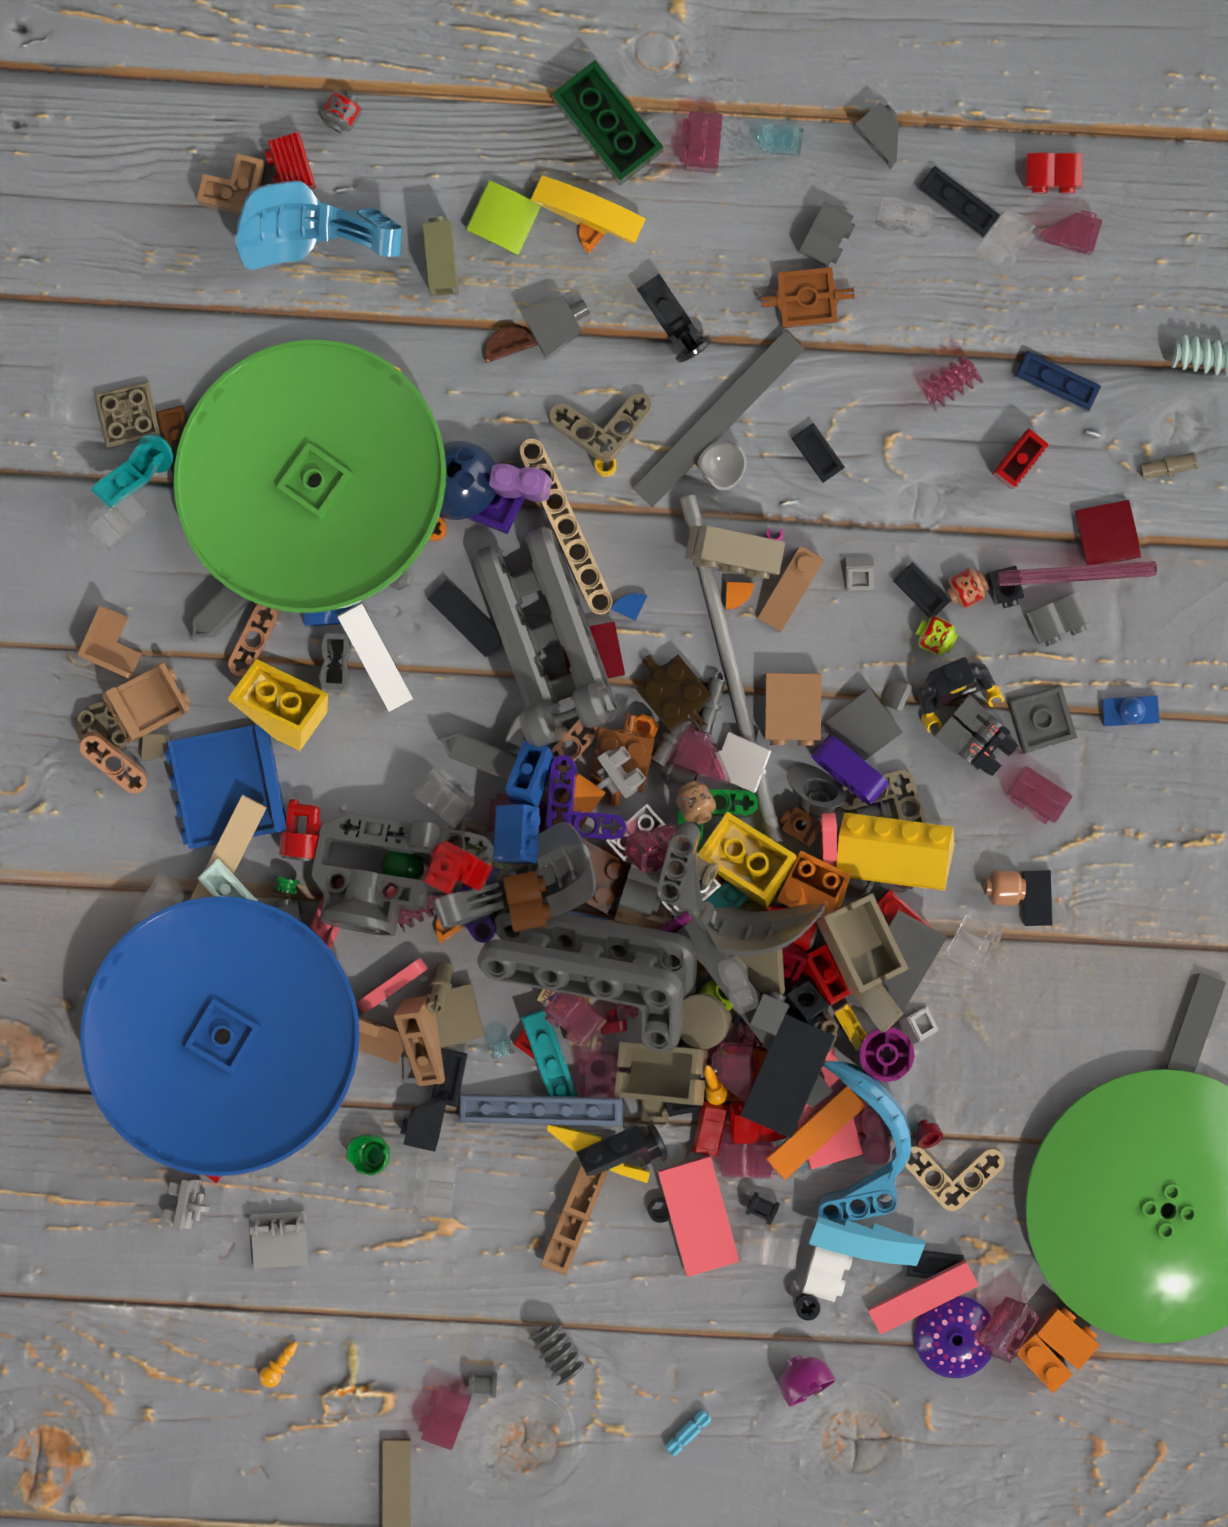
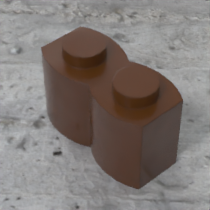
[503,870,552,932]

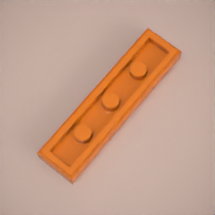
[765,1085,865,1180]

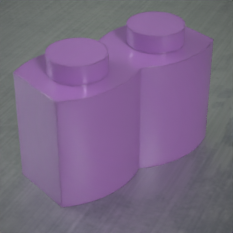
[489,464,552,502]

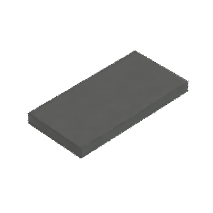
[846,910,947,1026]

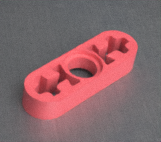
[821,812,837,867]
[356,957,428,1014]

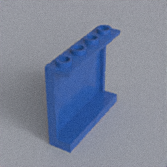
[165,724,287,849]

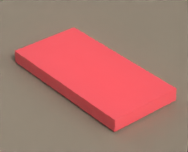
[797,1048,863,1169]
[657,1155,739,1277]

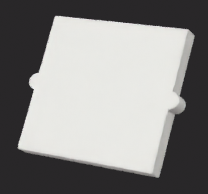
[713,732,771,793]

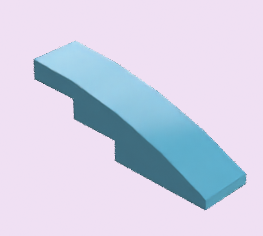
[809,1216,926,1266]

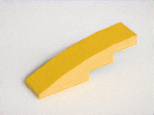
[530,175,646,245]
[547,1125,650,1183]

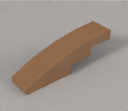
[540,1165,608,1276]

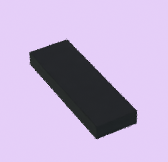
[918,166,1000,238]
[427,580,502,658]

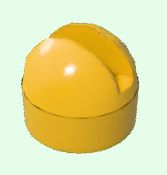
[594,459,617,477]

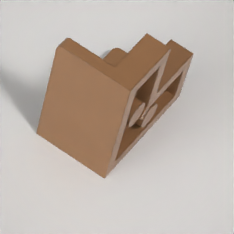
[196,153,266,215]
[77,605,143,679]
[358,1014,404,1064]

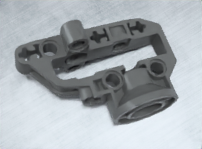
[311,815,494,936]

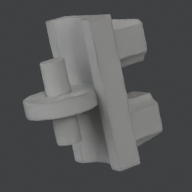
[597,746,646,799]
[163,1178,210,1230]

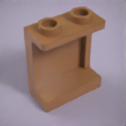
[102,662,190,744]
[764,673,822,746]

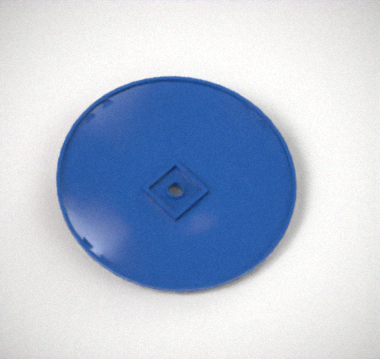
[80,896,360,1176]

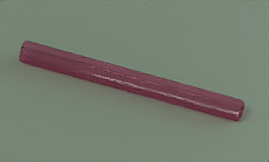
[998,561,1157,586]

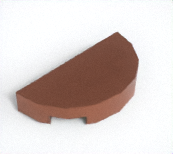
[485,326,538,364]

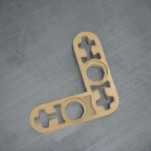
[905,1145,1005,1211]

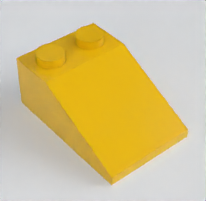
[228,659,328,751]
[699,812,797,908]

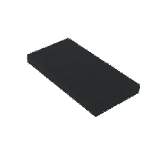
[740,1014,835,1138]

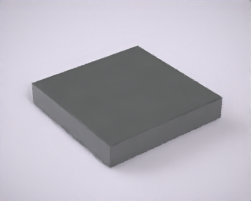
[1008,685,1077,754]

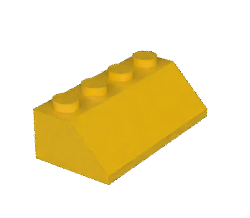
[836,812,955,891]

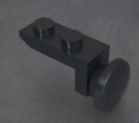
[637,274,711,363]
[576,1123,668,1176]

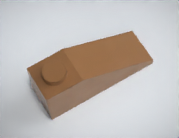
[757,546,824,632]
[394,996,445,1086]

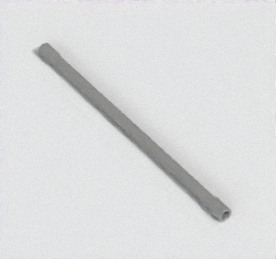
[679,494,783,842]

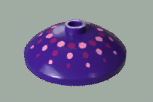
[914,1296,997,1378]

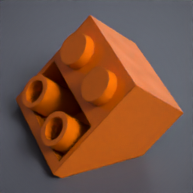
[777,851,851,918]

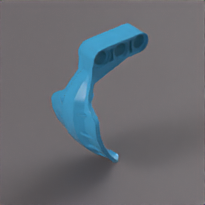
[235,181,402,270]
[819,1061,911,1224]

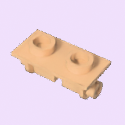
[614,905,673,930]

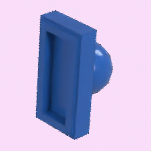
[1102,695,1160,726]

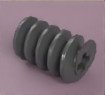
[528,1323,584,1386]

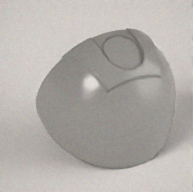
[698,441,747,490]

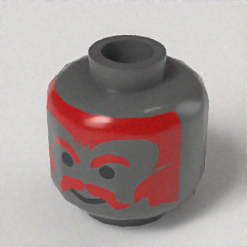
[321,90,362,134]

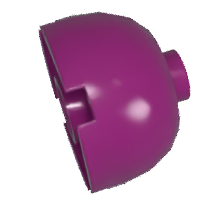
[859,1027,915,1082]
[780,1355,836,1407]

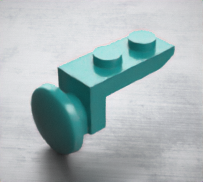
[90,434,173,509]

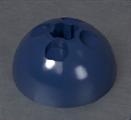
[439,441,496,520]

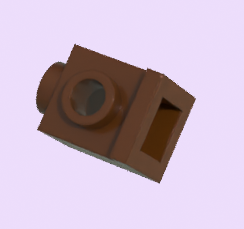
[779,806,821,847]

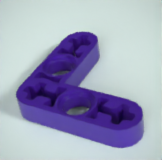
[546,755,627,840]

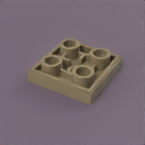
[95,382,161,448]
[731,948,785,995]
[418,983,485,1048]

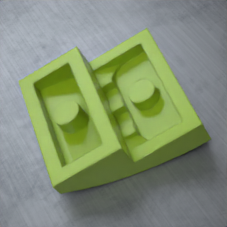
[465,180,541,255]

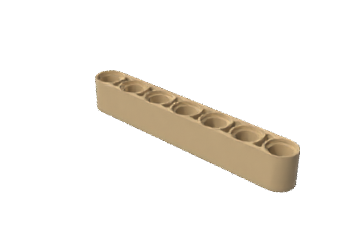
[520,439,612,615]

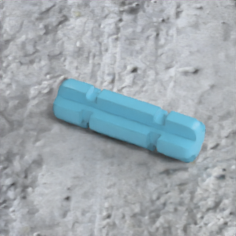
[665,1409,711,1456]

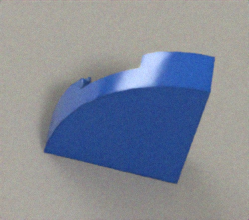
[611,593,647,621]

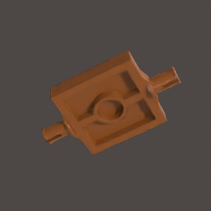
[760,267,855,329]
[590,713,655,806]

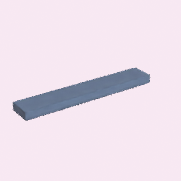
[460,1094,623,1126]

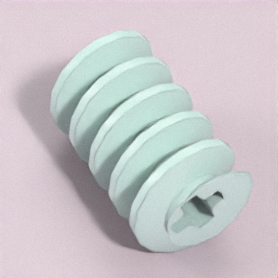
[1172,334,1228,377]

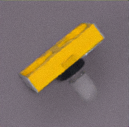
[834,1002,867,1051]

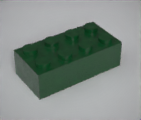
[552,60,663,186]

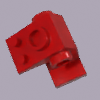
[425,841,493,894]

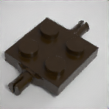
[636,654,713,732]

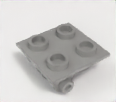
[250,1211,309,1269]

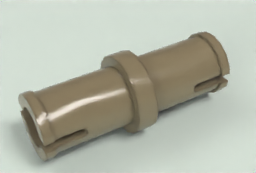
[1140,452,1198,481]
[427,962,454,1014]

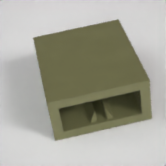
[423,217,459,297]

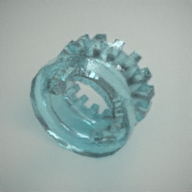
[488,1039,515,1058]

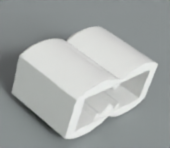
[802,1246,853,1302]

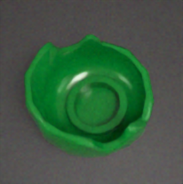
[381,851,424,888]
[346,1133,390,1176]

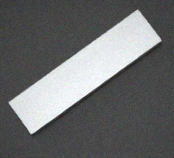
[337,602,413,712]

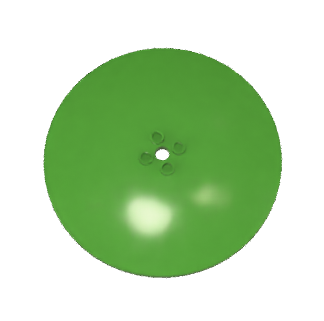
[174,340,446,613]
[1025,1069,1228,1343]

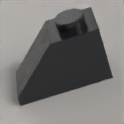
[400,1091,449,1152]

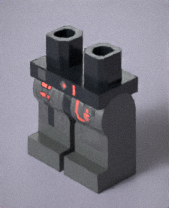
[934,695,1018,776]

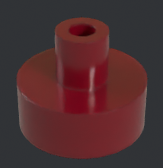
[599,1010,628,1034]
[914,1119,944,1149]

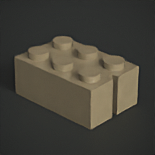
[685,525,785,579]
[816,893,908,995]
[614,1042,708,1105]

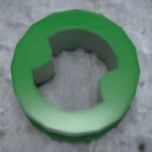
[273,876,300,895]

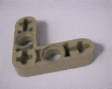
[549,393,651,462]
[840,770,926,823]

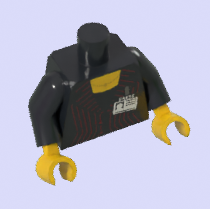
[918,657,1004,733]

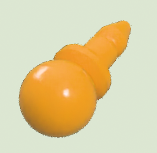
[704,1065,727,1105]
[259,1342,297,1388]

